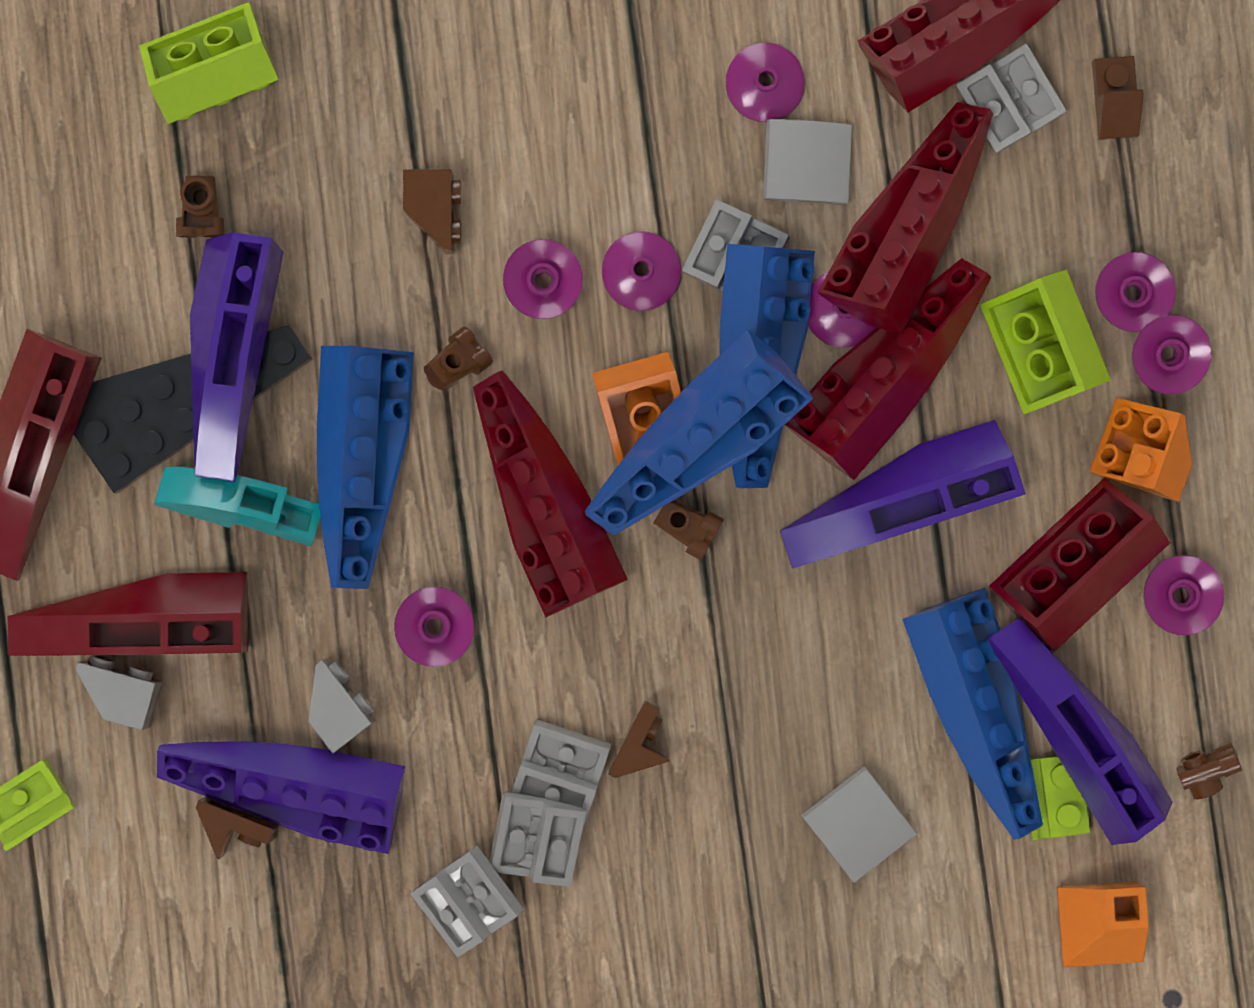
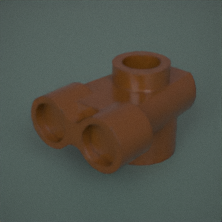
[176,176,224,238]
[424,327,493,390]
[653,500,724,561]
[1176,743,1243,800]

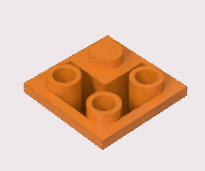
[1090,398,1192,502]
[1056,881,1149,968]

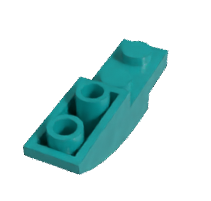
[154,467,320,546]

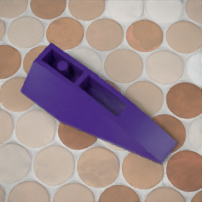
[190,232,284,483]
[780,420,1026,569]
[987,618,1173,845]
[157,741,406,854]

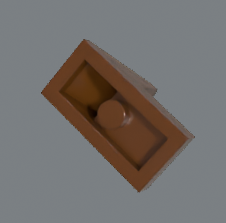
[1092,56,1144,140]
[608,701,670,778]
[196,797,279,859]

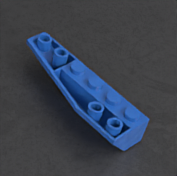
[720,243,815,488]
[585,329,813,535]
[317,345,414,589]
[902,588,1043,840]

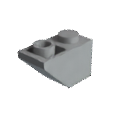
[75,656,162,730]
[308,659,375,753]

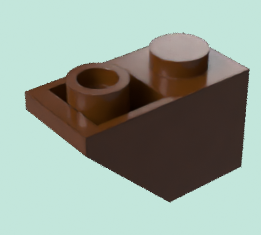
[403,169,461,254]

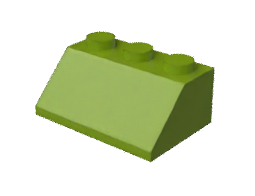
[139,2,279,124]
[980,269,1111,415]

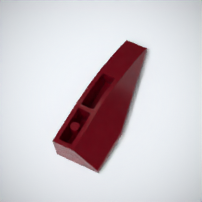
[858,0,1060,113]
[818,102,993,334]
[785,258,991,480]
[0,329,102,581]
[473,370,628,617]
[7,572,248,656]

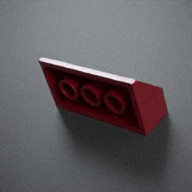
[989,478,1170,652]

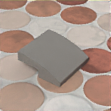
[956,43,1068,153]
[763,119,852,205]
[682,199,790,293]
[511,719,611,826]
[801,766,916,883]
[489,792,586,887]
[410,845,524,958]

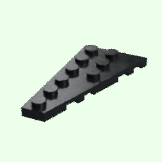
[73,325,313,494]

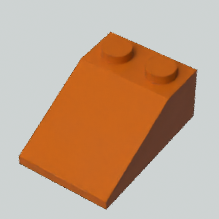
[592,352,681,466]

